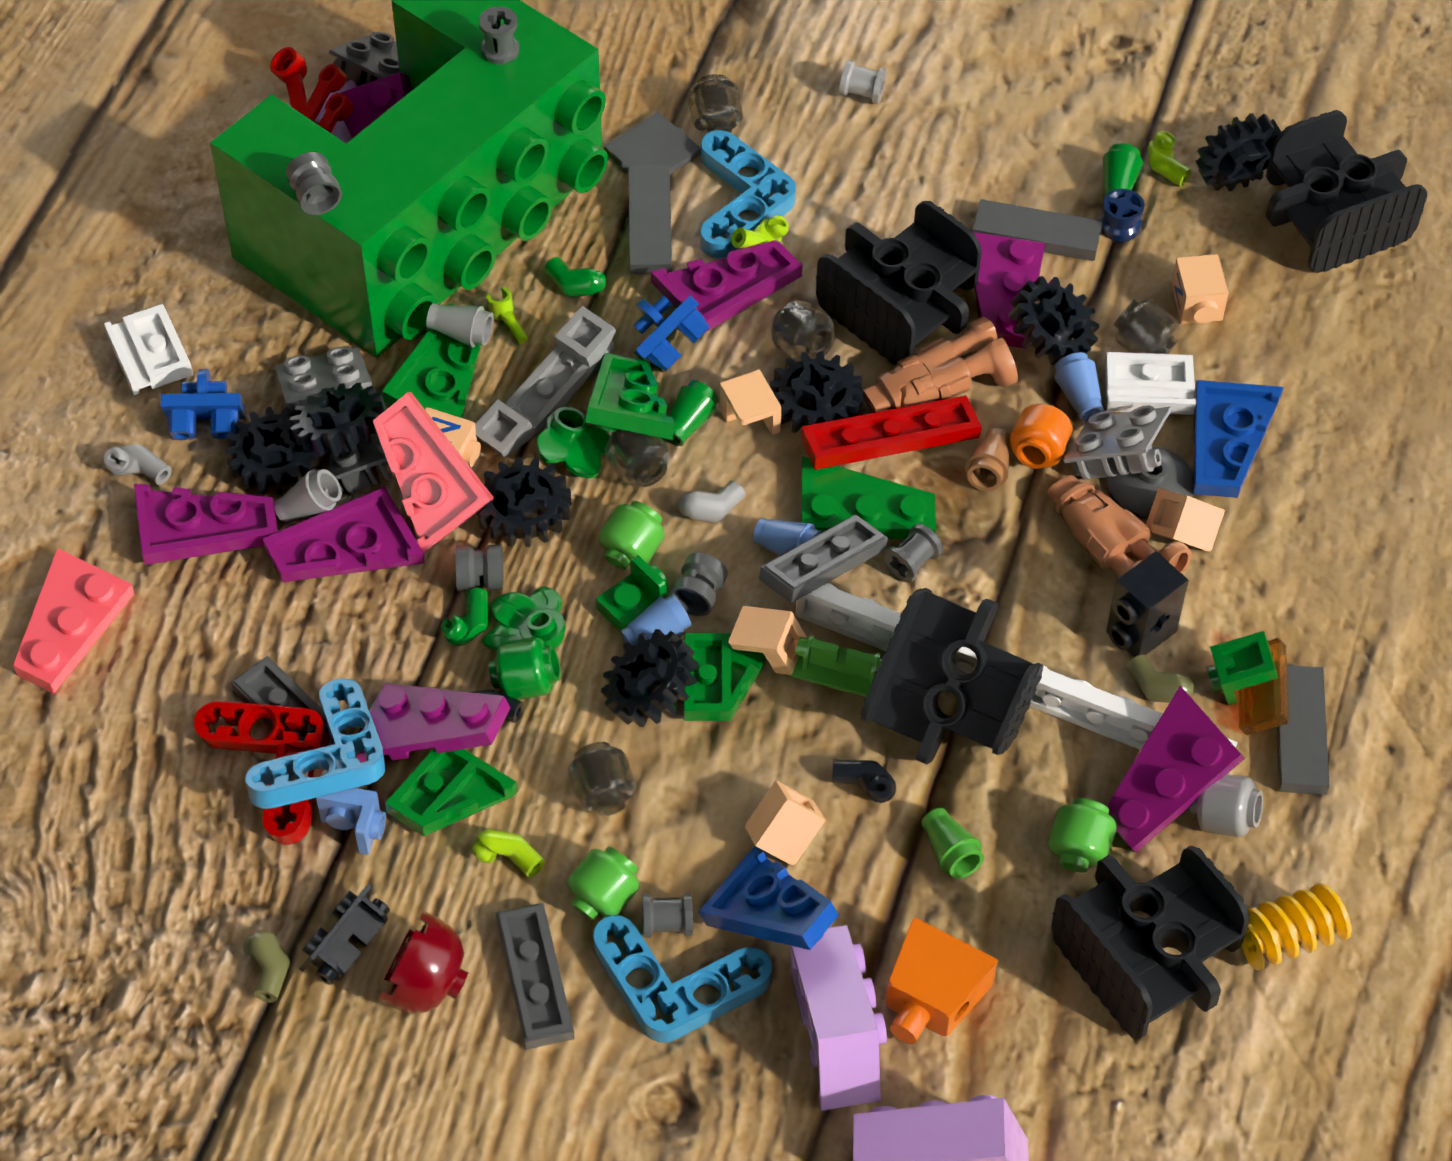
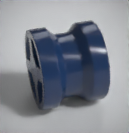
[1101,189,1145,242]

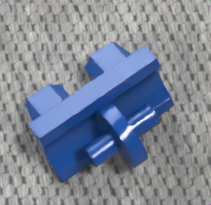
[633,295,710,372]
[161,369,246,440]

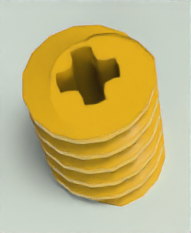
[1242,883,1352,971]

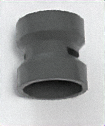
[286,152,343,215]
[455,545,504,591]
[670,552,728,616]

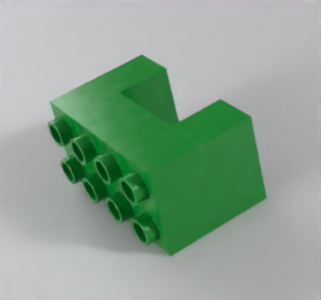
[210,0,608,358]

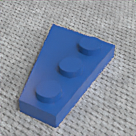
[1193,380,1284,498]
[699,846,839,950]

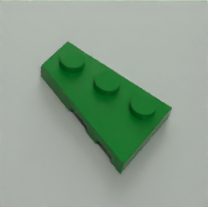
[382,303,482,418]
[585,352,675,440]
[801,456,936,540]

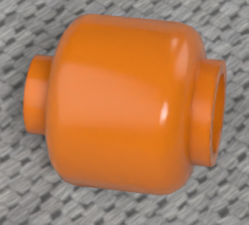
[1010,403,1073,469]

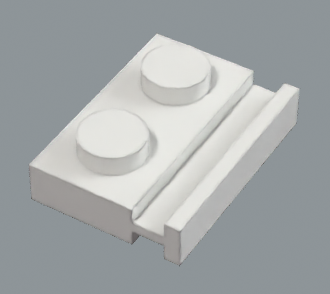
[104,304,193,395]
[1105,352,1196,415]

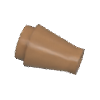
[965,428,1010,491]

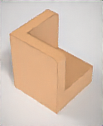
[720,369,781,435]
[1146,488,1225,552]
[728,606,807,675]
[745,780,826,865]

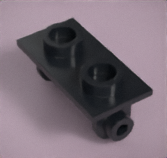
[299,883,390,985]

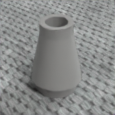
[426,303,494,348]
[274,469,342,524]

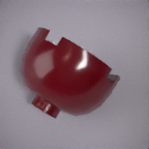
[377,910,468,1013]

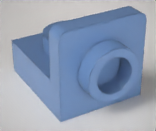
[316,788,386,855]

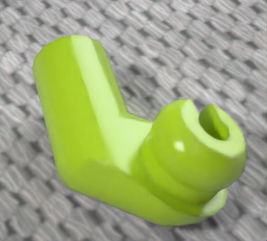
[731,215,789,249]

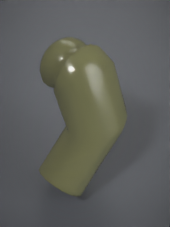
[1127,654,1194,703]
[243,930,290,1003]

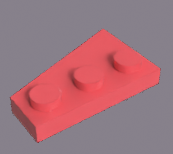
[373,392,494,553]
[13,548,134,694]

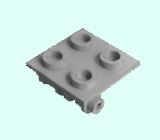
[275,346,372,417]
[1063,405,1172,480]

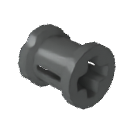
[479,6,519,65]
[883,524,943,583]
[642,892,693,938]

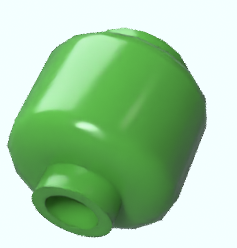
[598,501,665,570]
[1048,798,1117,873]
[567,846,639,921]

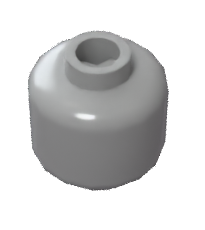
[1189,774,1263,837]

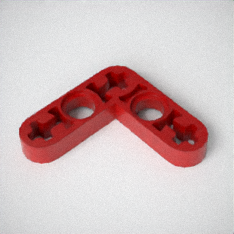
[194,701,330,845]

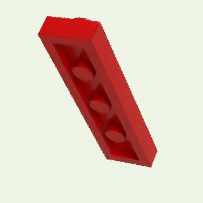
[800,395,982,470]

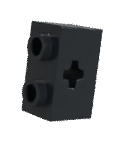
[1106,551,1189,657]

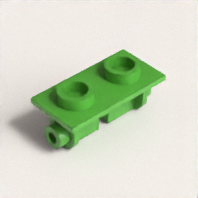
[791,635,883,697]

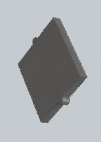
[604,112,701,174]

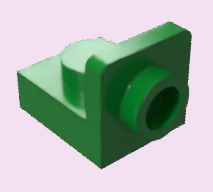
[596,555,668,632]
[1207,631,1278,705]

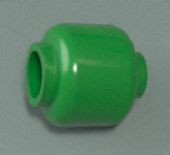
[489,637,561,700]

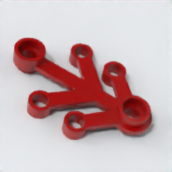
[270,47,354,133]

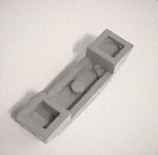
[475,306,616,457]

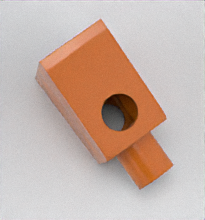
[886,917,998,1044]

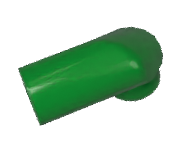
[544,257,606,297]
[441,588,488,646]

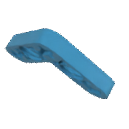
[700,130,796,258]
[246,678,385,809]
[593,915,772,1043]

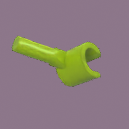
[486,287,528,344]

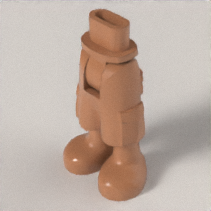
[862,317,1018,413]
[1047,475,1192,578]

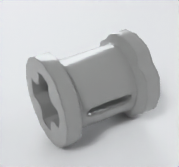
[839,60,887,104]

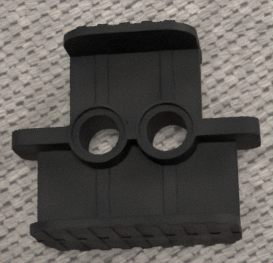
[1266,110,1427,273]
[816,201,982,365]
[860,588,1044,765]
[1051,846,1249,1039]

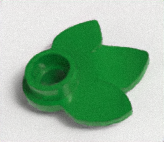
[536,407,619,479]
[482,586,566,651]

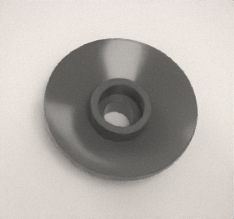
[1106,446,1194,519]

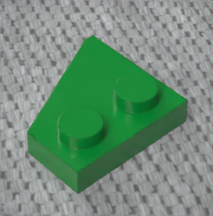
[684,633,767,721]
[385,749,517,836]

